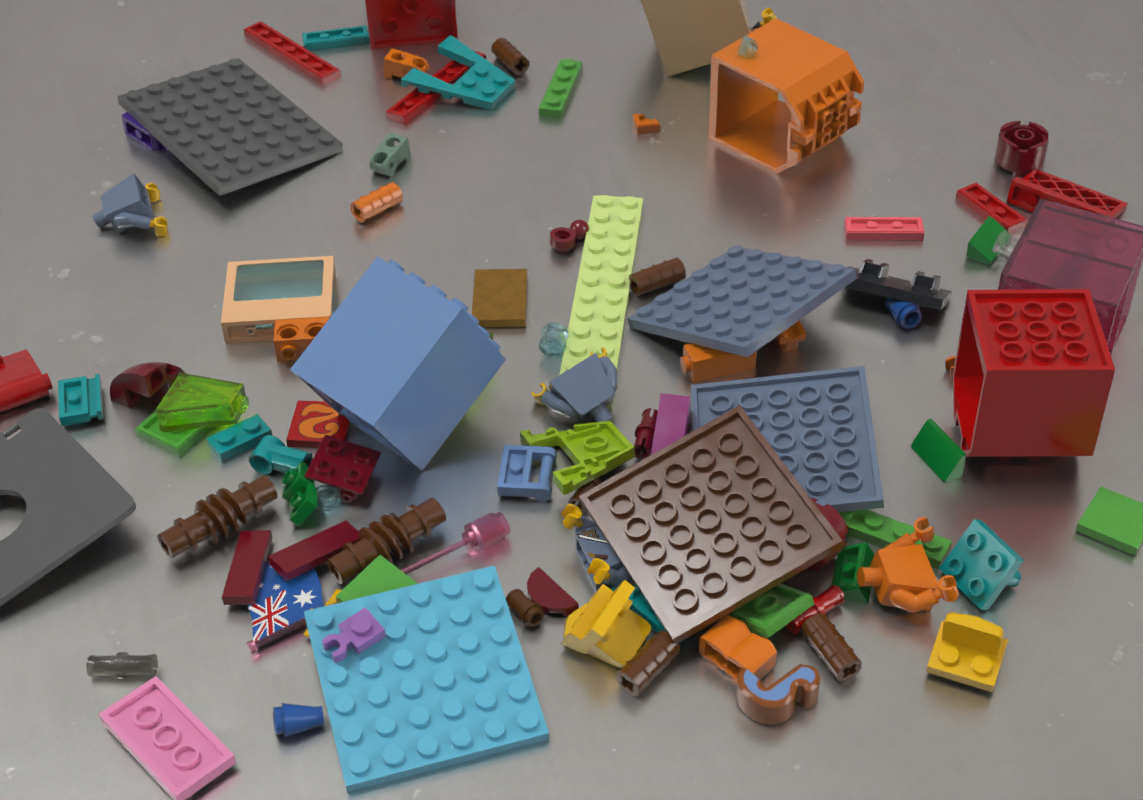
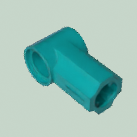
[249,435,313,474]

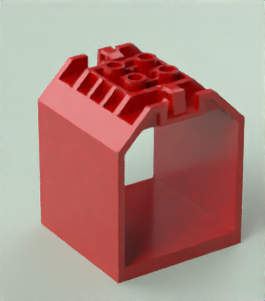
[953,289,1115,457]

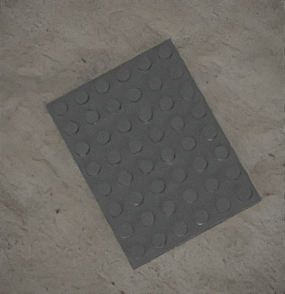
[118,58,343,196]

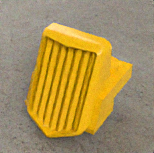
[560,580,651,668]
[926,612,1009,693]

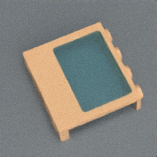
[221,256,336,344]

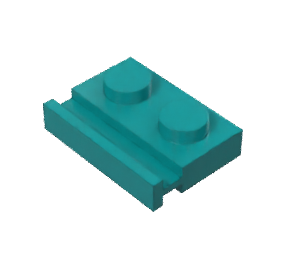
[58,374,104,426]

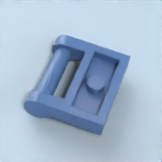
[497,445,557,502]

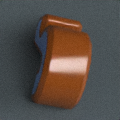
[736,664,821,725]

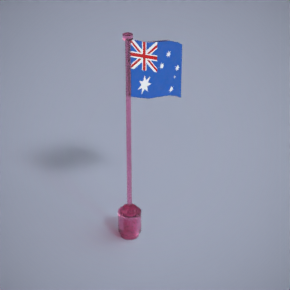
[246,512,510,655]

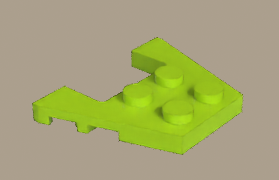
[520,421,635,495]

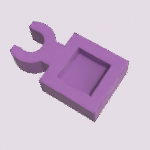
[322,607,386,663]

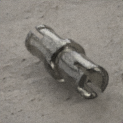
[86,652,158,679]

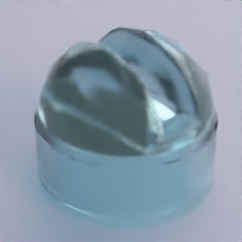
[737,36,758,58]

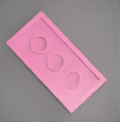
[99,676,236,800]

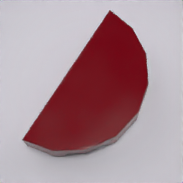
[527,567,579,616]

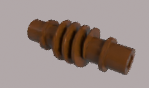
[157,475,278,558]
[327,498,446,584]

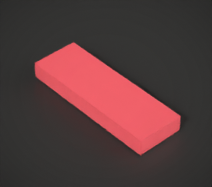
[844,217,925,240]

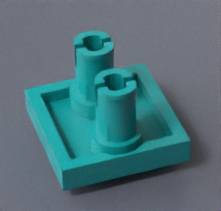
[939,519,1024,610]

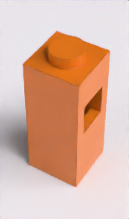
[680,343,757,383]

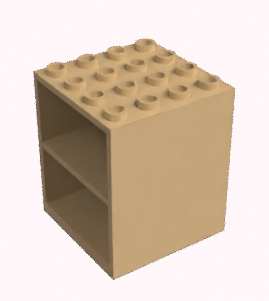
[641,0,751,77]

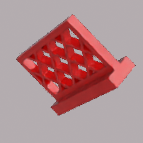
[1006,169,1128,238]

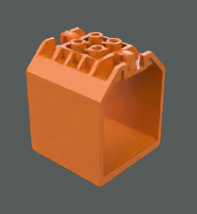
[708,18,864,174]

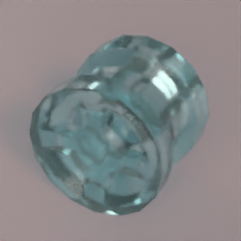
[539,322,569,357]

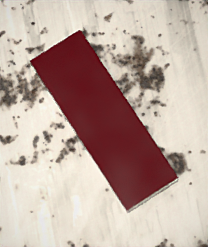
[269,520,360,581]
[222,530,273,605]

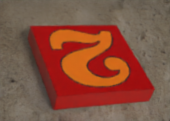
[286,400,351,448]

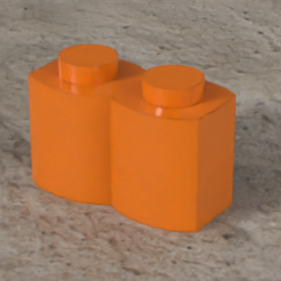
[699,615,777,682]

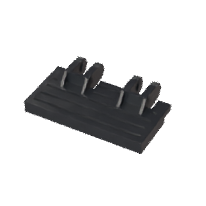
[846,259,952,310]

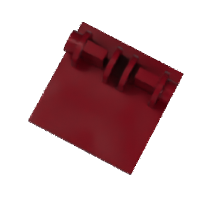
[304,434,381,503]

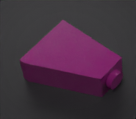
[651,393,692,455]

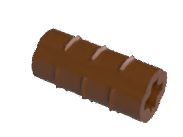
[491,38,530,75]
[629,257,686,297]
[801,613,862,682]
[616,630,680,696]

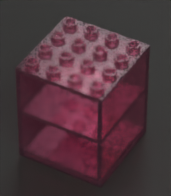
[998,199,1143,355]

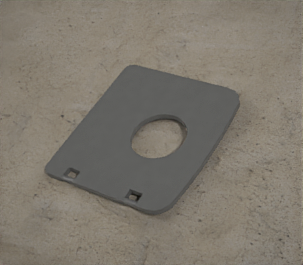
[0,408,136,606]

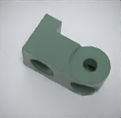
[369,132,411,176]

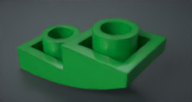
[281,461,317,526]

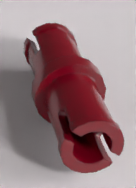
[634,408,658,459]

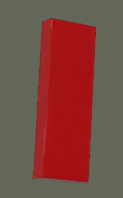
[956,182,1027,234]

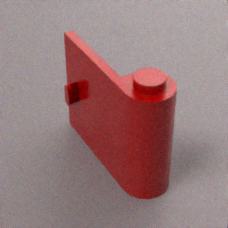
[0,349,53,413]

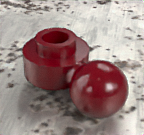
[549,220,589,252]

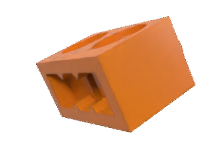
[273,316,330,362]

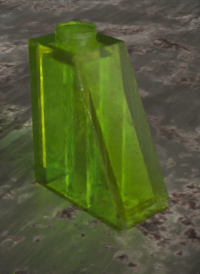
[155,373,249,432]

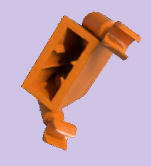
[857,517,959,613]

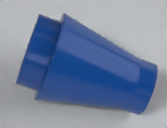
[885,297,922,329]
[273,703,324,737]

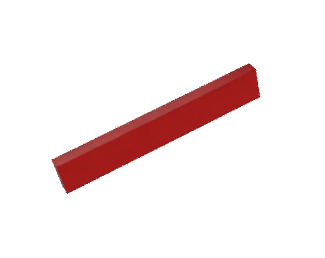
[243,21,341,86]
[386,50,486,125]

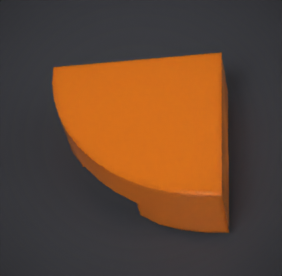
[633,114,660,134]

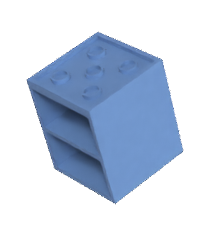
[290,256,506,471]

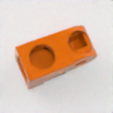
[383,48,429,80]

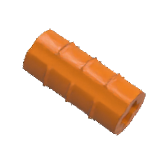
[350,182,403,223]

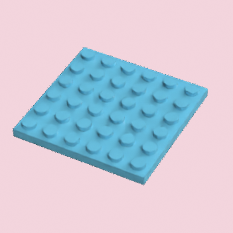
[304,566,549,793]

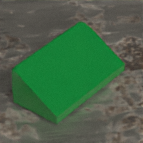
[966,216,1011,265]
[911,418,966,483]
[832,542,875,603]

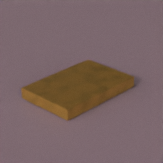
[472,269,527,327]

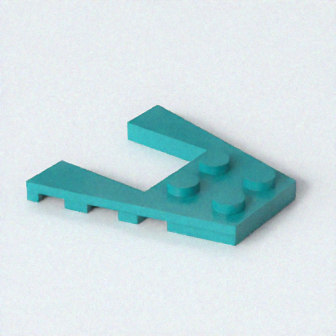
[401,35,515,110]

